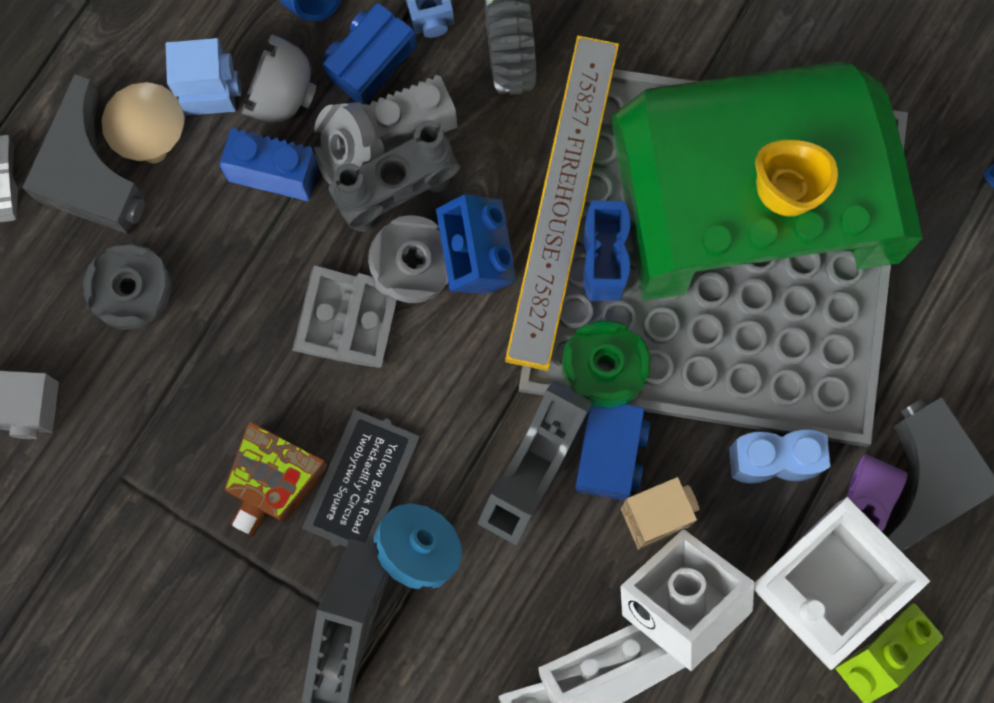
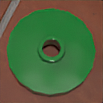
[561,320,651,408]

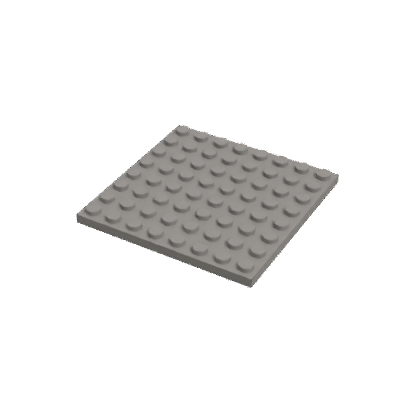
[519,69,908,447]

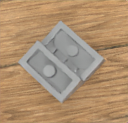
[292,265,397,368]

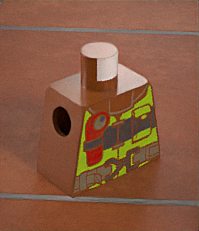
[225,422,329,537]

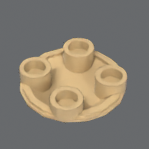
[101,82,186,164]

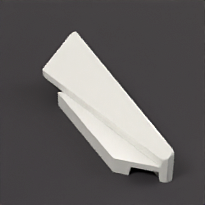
[499,624,717,703]

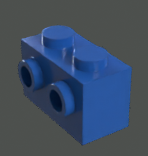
[436,194,517,294]

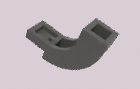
[477,381,593,546]

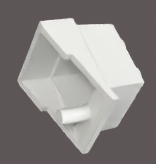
[754,497,930,670]

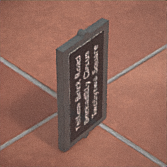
[302,409,421,548]

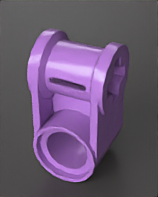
[846,454,907,532]

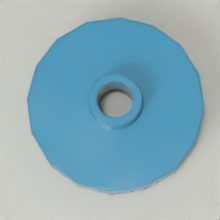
[374,503,462,589]

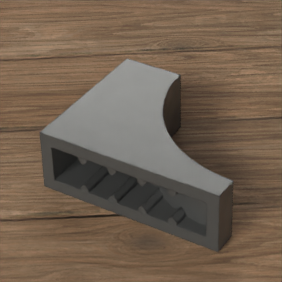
[23,74,145,234]
[884,397,994,552]
[301,538,389,703]

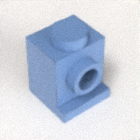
[405,0,454,38]

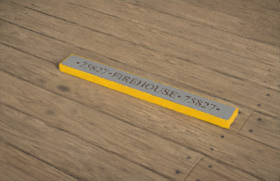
[505,35,619,371]

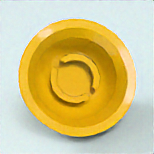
[755,140,838,216]

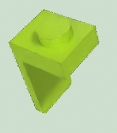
[835,603,943,703]

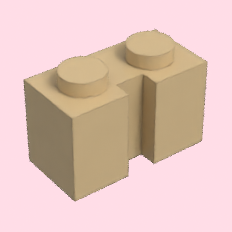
[621,477,699,550]

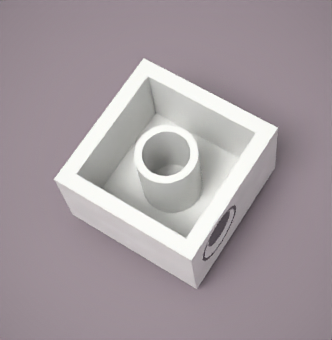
[621,529,754,671]

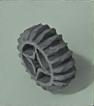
[484,0,537,95]

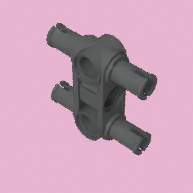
[328,120,461,232]

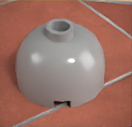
[241,34,317,123]

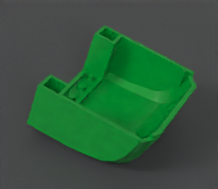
[610,61,923,301]

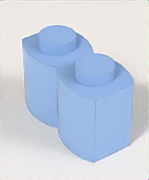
[729,430,830,483]

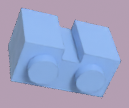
[165,38,242,116]

